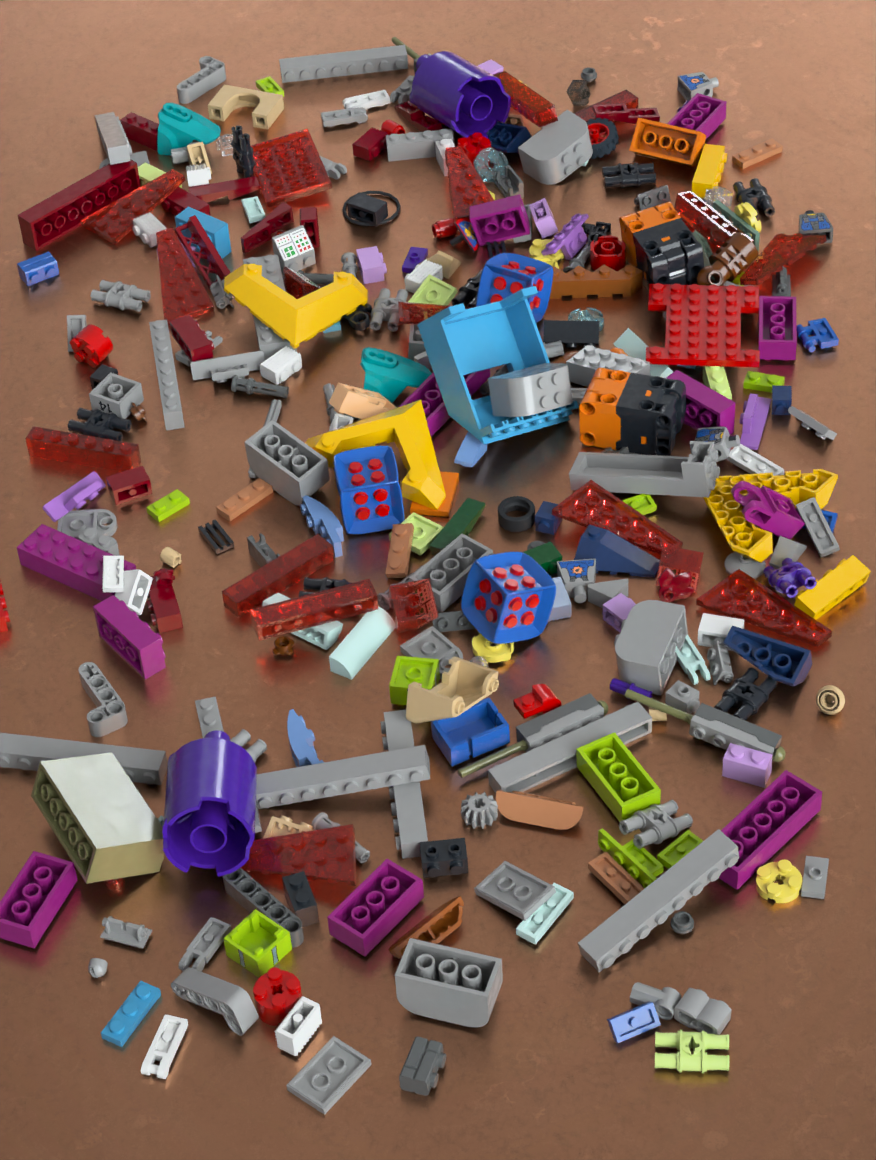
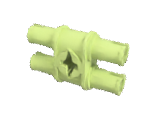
[655,1030,729,1073]

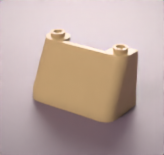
[406,656,499,724]

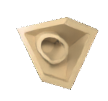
[419,250,461,279]

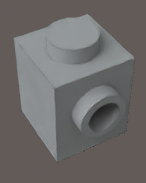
[665,680,700,714]

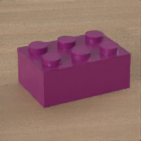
[470,194,530,246]

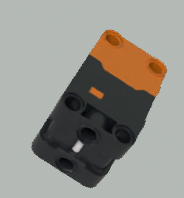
[619,201,704,292]
[579,368,686,456]

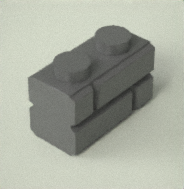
[399,1036,446,1096]

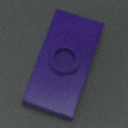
[402,247,428,273]

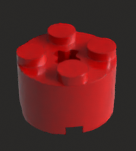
[457,132,492,171]
[590,235,626,272]
[70,324,113,368]
[253,967,302,1026]

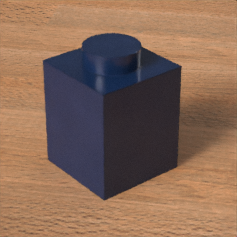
[772,385,792,415]
[535,501,562,535]

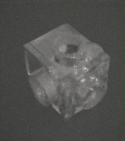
[704,186,733,213]

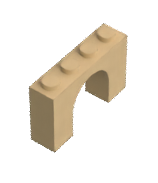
[208,84,284,129]

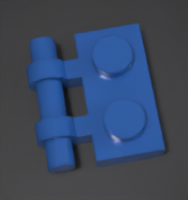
[797,318,839,352]

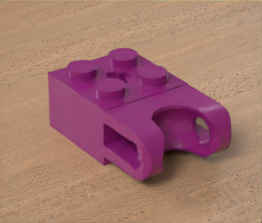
[731,481,805,539]

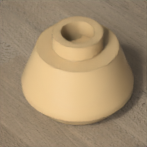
[816,685,845,715]

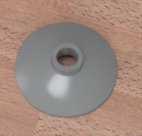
[725,552,766,580]

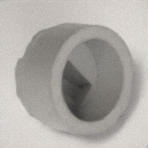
[88,958,108,978]

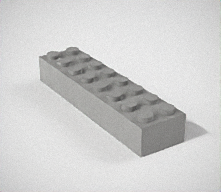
[243,254,297,360]

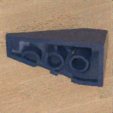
[486,122,532,153]
[574,524,663,578]
[724,625,812,686]

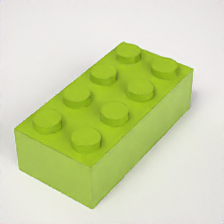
[576,732,661,822]

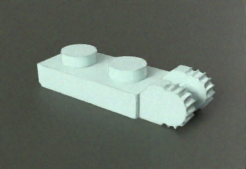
[675,635,711,685]

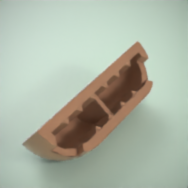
[496,790,584,830]

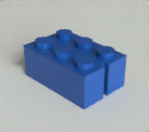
[431,698,510,766]

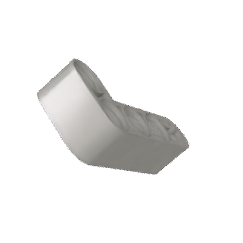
[177,56,226,104]
[78,662,128,737]
[171,967,259,1035]

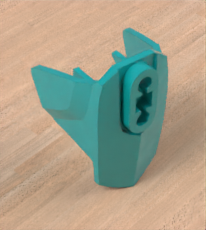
[157,103,221,156]
[360,347,432,403]

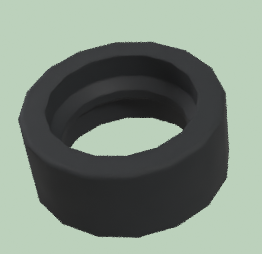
[498,496,535,532]

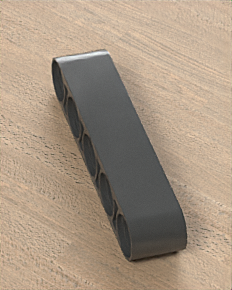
[223,868,304,947]

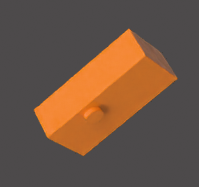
[629,118,706,168]

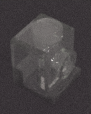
[216,134,233,156]

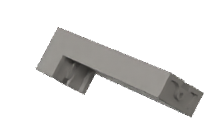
[569,441,720,498]

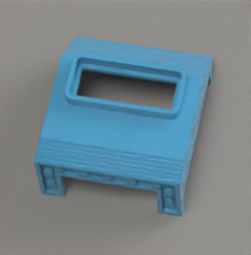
[417,286,579,445]

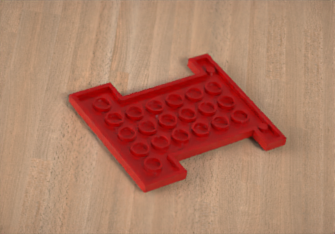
[646,283,760,368]

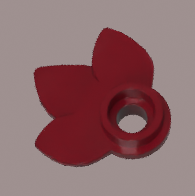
[658,568,695,603]

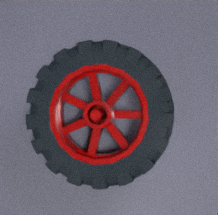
[586,118,619,159]

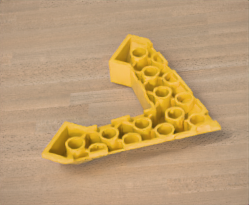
[224,264,368,349]
[305,400,446,510]
[703,469,838,563]

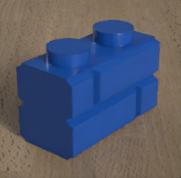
[17,252,59,287]

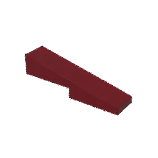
[395,101,442,132]
[592,103,660,124]
[188,176,261,203]
[241,202,294,254]

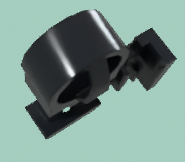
[581,222,611,246]
[340,303,372,331]

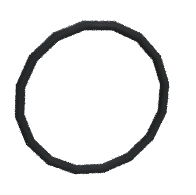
[342,191,401,226]

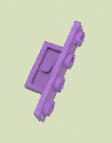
[541,213,589,260]
[740,393,771,450]
[42,471,106,522]

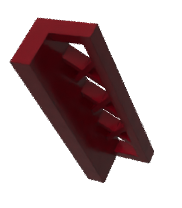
[174,215,230,289]

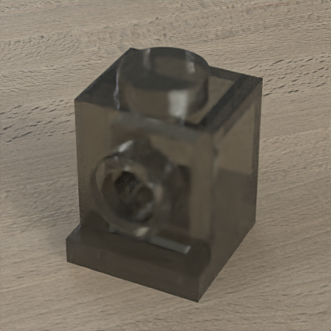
[566,80,591,106]

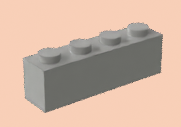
[386,129,454,162]

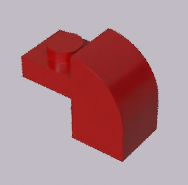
[513,684,562,719]

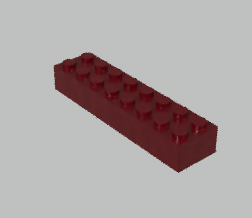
[18,159,141,251]

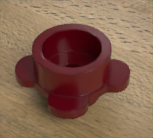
[153,568,175,586]

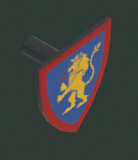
[450,218,479,253]

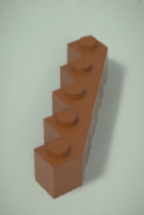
[549,264,643,299]

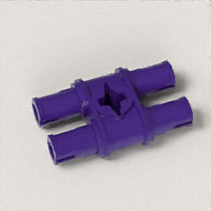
[763,558,817,598]

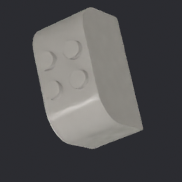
[518,110,593,185]
[488,363,573,417]
[244,420,330,505]
[614,600,688,695]
[395,938,503,1027]

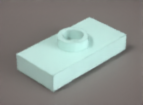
[241,196,266,223]

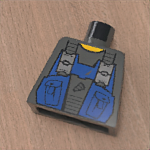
[798,210,833,246]

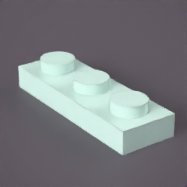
[516,883,574,945]

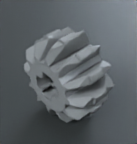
[460,792,498,829]

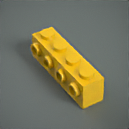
[692,144,727,199]
[793,555,871,625]

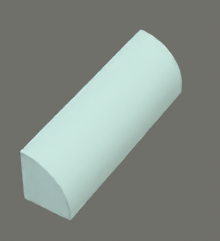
[613,328,674,378]
[261,593,343,650]
[329,605,396,680]

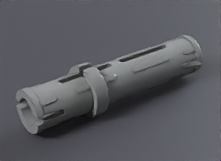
[323,383,337,423]

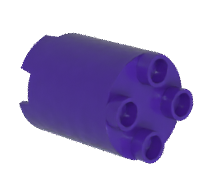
[409,51,511,138]
[162,730,257,877]

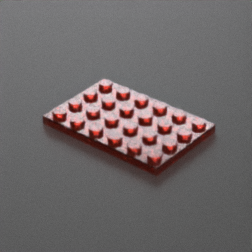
[251,129,332,207]

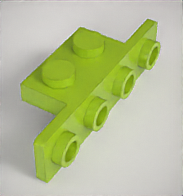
[598,828,664,889]

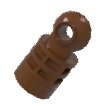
[697,232,759,286]

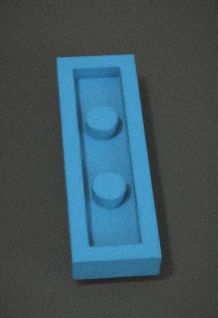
[101,980,161,1047]

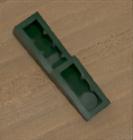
[429,498,486,556]

